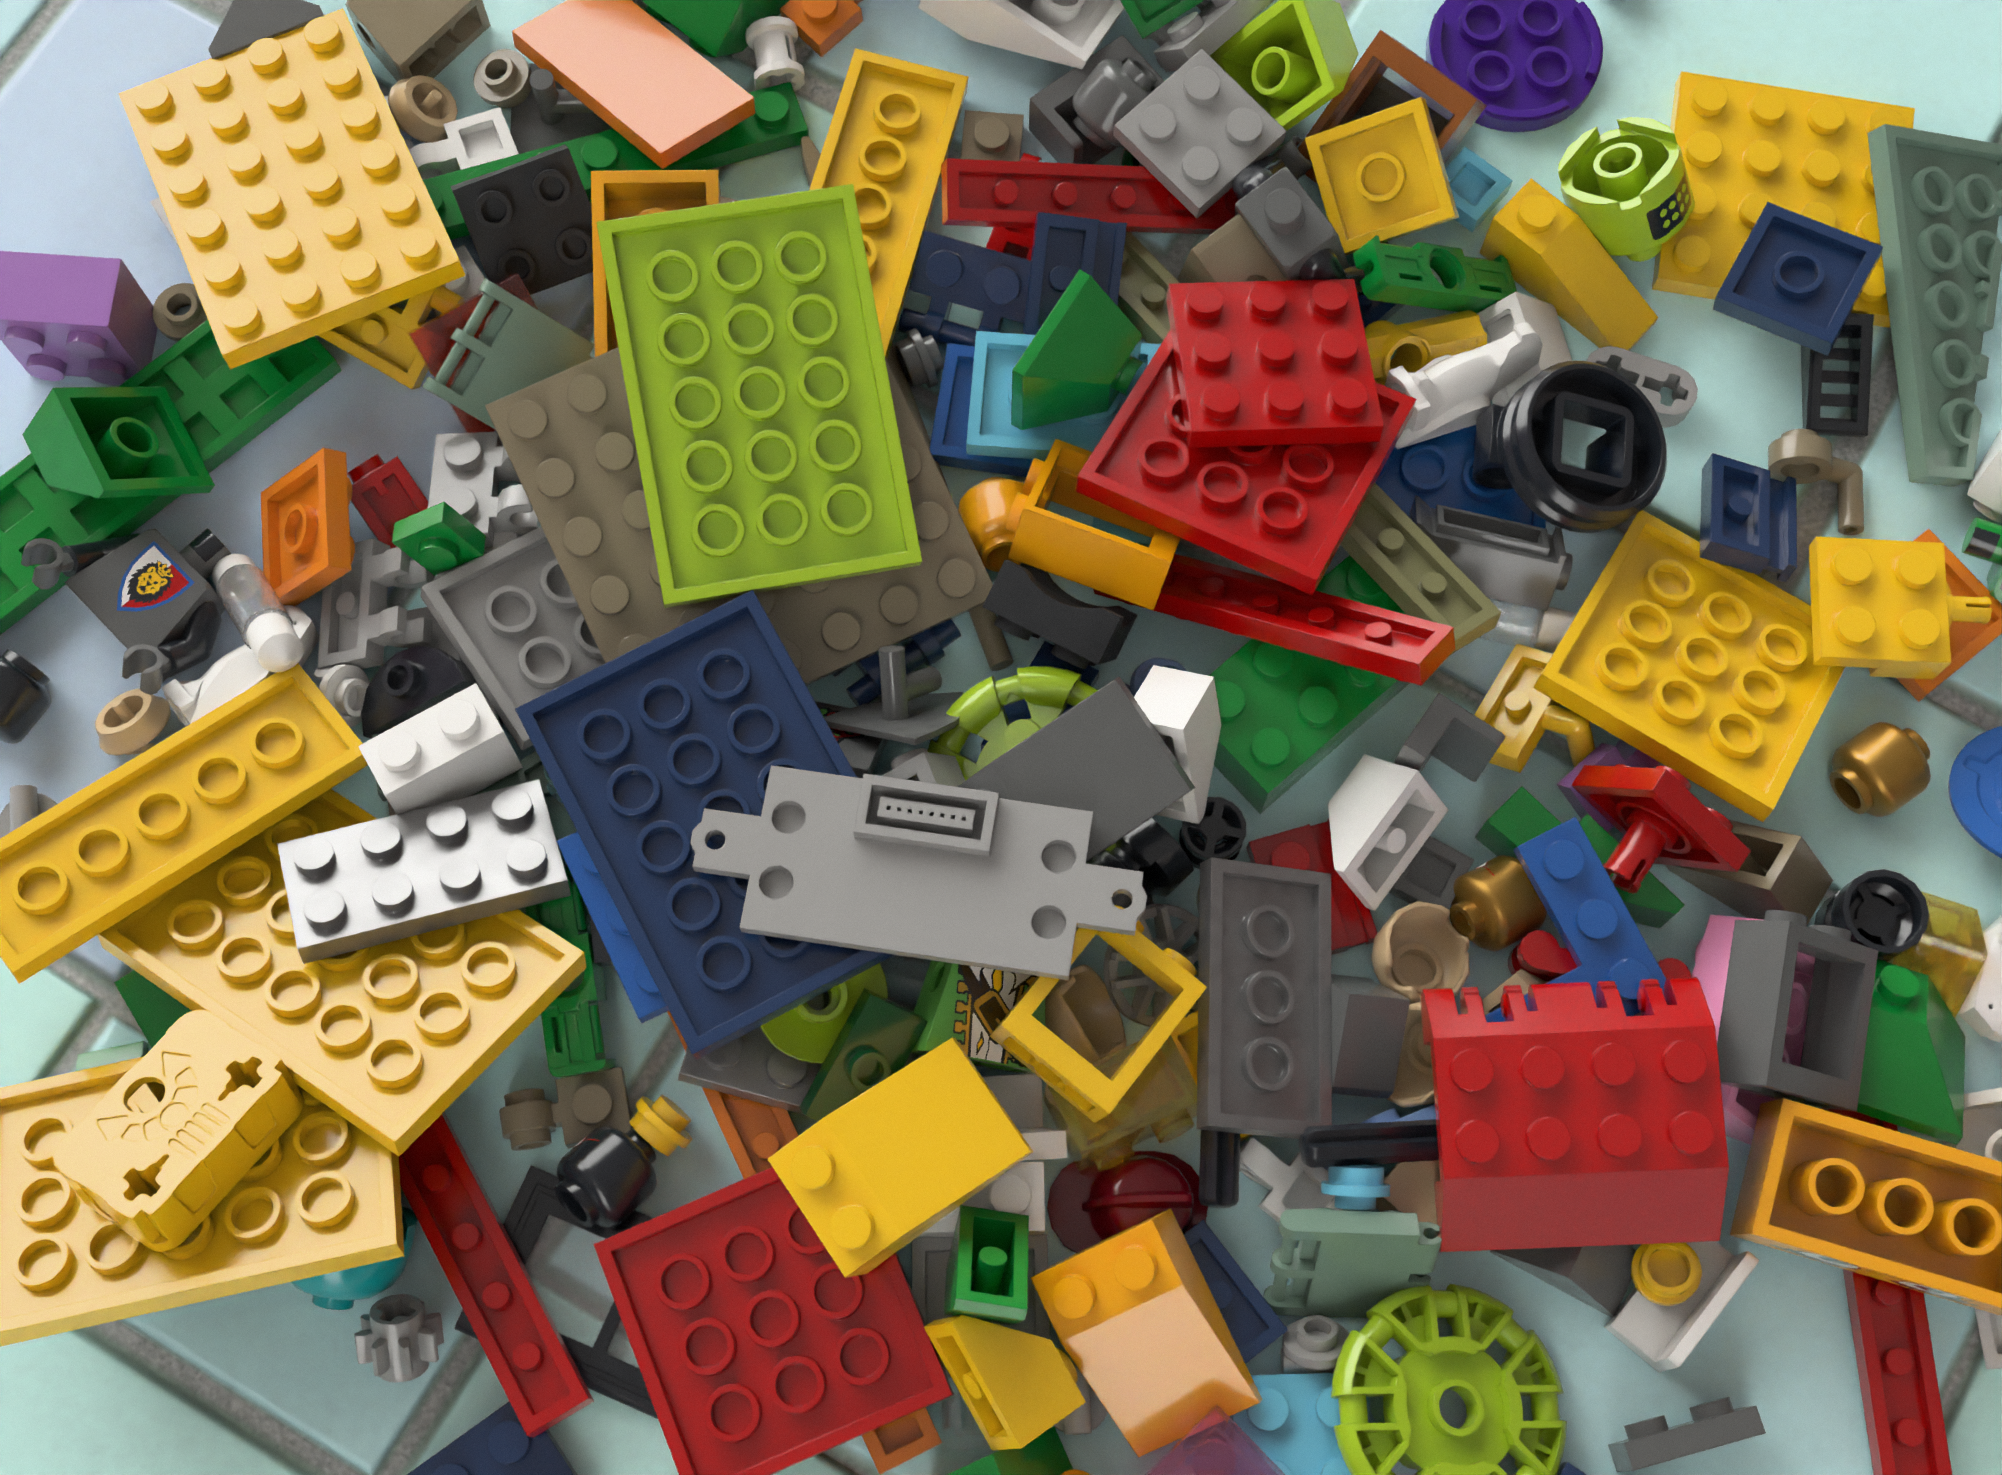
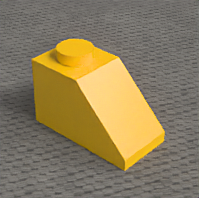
[924,1315,1086,1451]

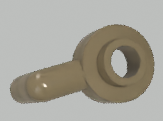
[1768,429,1864,535]

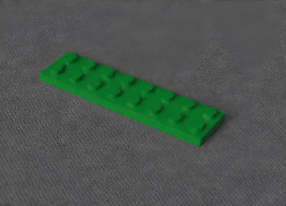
[0,319,342,635]

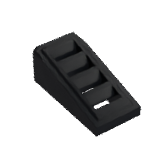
[1801,313,1874,437]

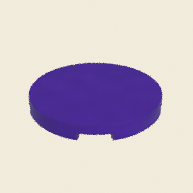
[1425,0,1603,132]

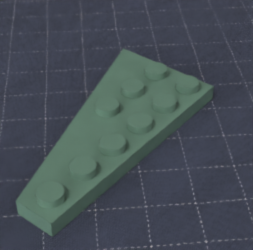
[1867,124,2002,486]

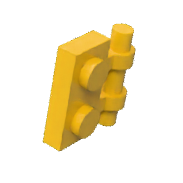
[318,284,464,389]

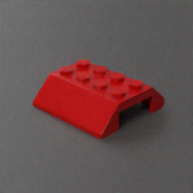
[1421,977,1729,1252]

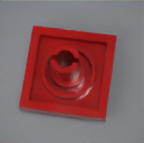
[1571,764,1751,894]

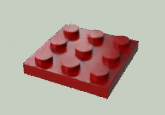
[1166,279,1384,448]

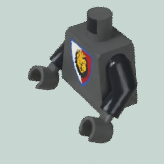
[1232,136,1365,296]
[21,528,231,695]

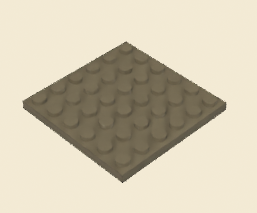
[485,348,993,686]

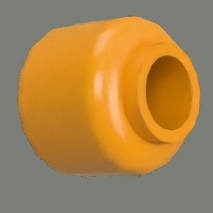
[958,477,1024,572]

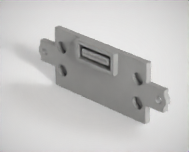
[690,765,1147,980]

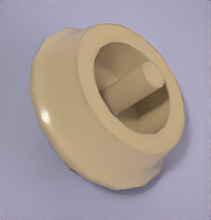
[388,75,458,143]
[95,689,171,756]

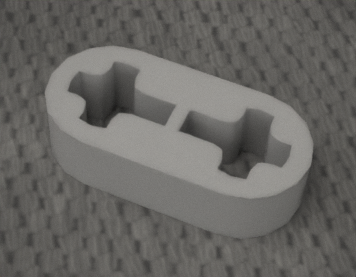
[1586,346,1698,428]

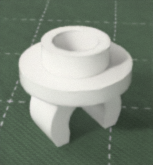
[313,664,370,728]

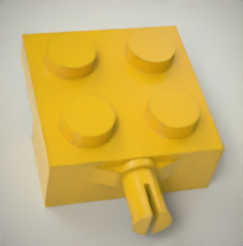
[1809,536,1992,680]

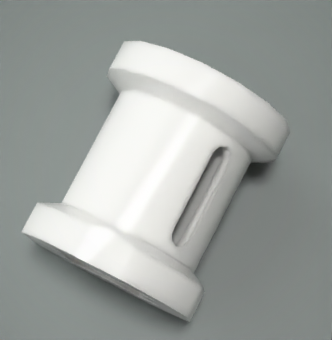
[745,16,805,92]

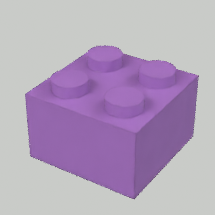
[0,251,158,385]

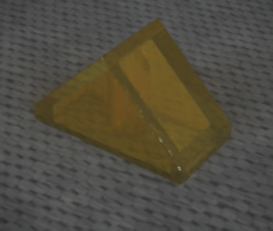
[1893,891,1988,1018]

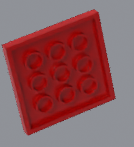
[1075,329,1417,596]
[593,1167,954,1475]

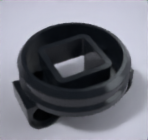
[1472,361,1667,533]

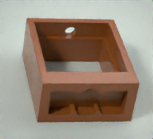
[1298,30,1487,184]

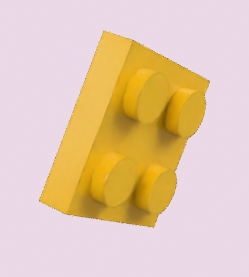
[1305,97,1459,256]

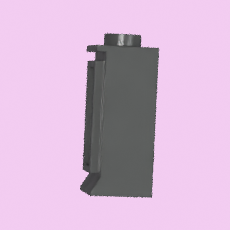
[1408,495,1573,611]

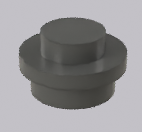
[895,328,944,388]

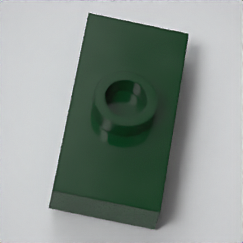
[799,988,927,1121]

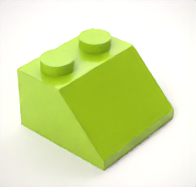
[1210,0,1359,131]

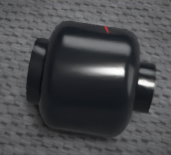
[0,649,52,744]
[554,1126,657,1227]

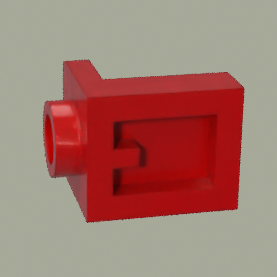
[347,454,428,549]

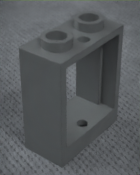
[1717,910,1878,1111]

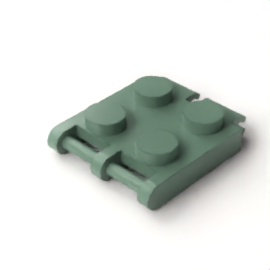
[422,279,595,430]
[1263,1207,1442,1318]

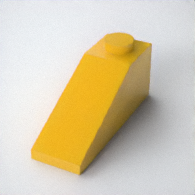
[1479,179,1658,351]

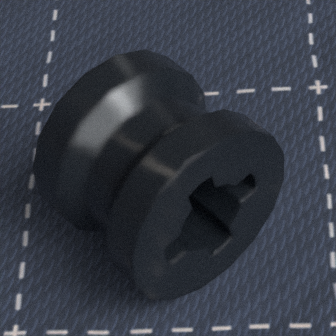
[1179,797,1246,869]

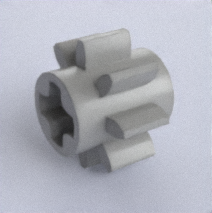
[354,1294,444,1382]

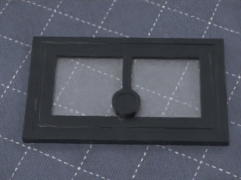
[454,1165,658,1419]

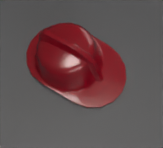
[1047,1151,1208,1253]

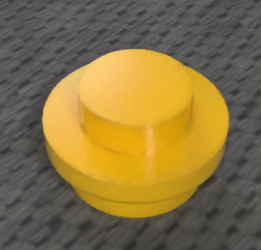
[629,1095,692,1156]
[1631,1242,1702,1306]

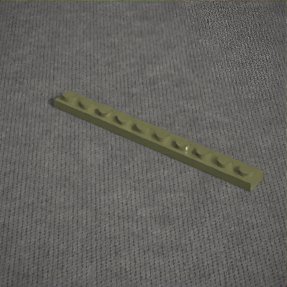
[1117,232,1502,656]

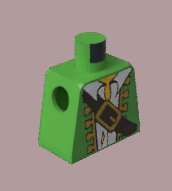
[911,960,1045,1073]

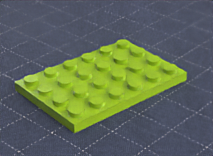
[596,184,922,608]

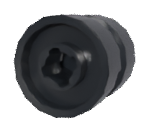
[1086,818,1194,909]
[1814,869,1929,962]

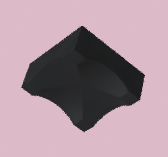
[450,144,593,299]
[982,560,1138,669]

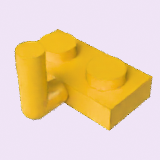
[1474,643,1596,773]

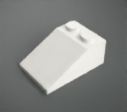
[918,0,1125,69]

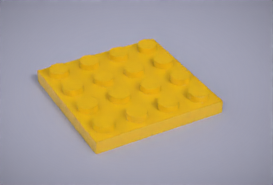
[1652,71,1915,328]
[1533,510,1845,823]

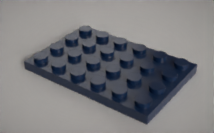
[515,590,894,1061]

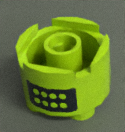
[1558,117,1695,262]

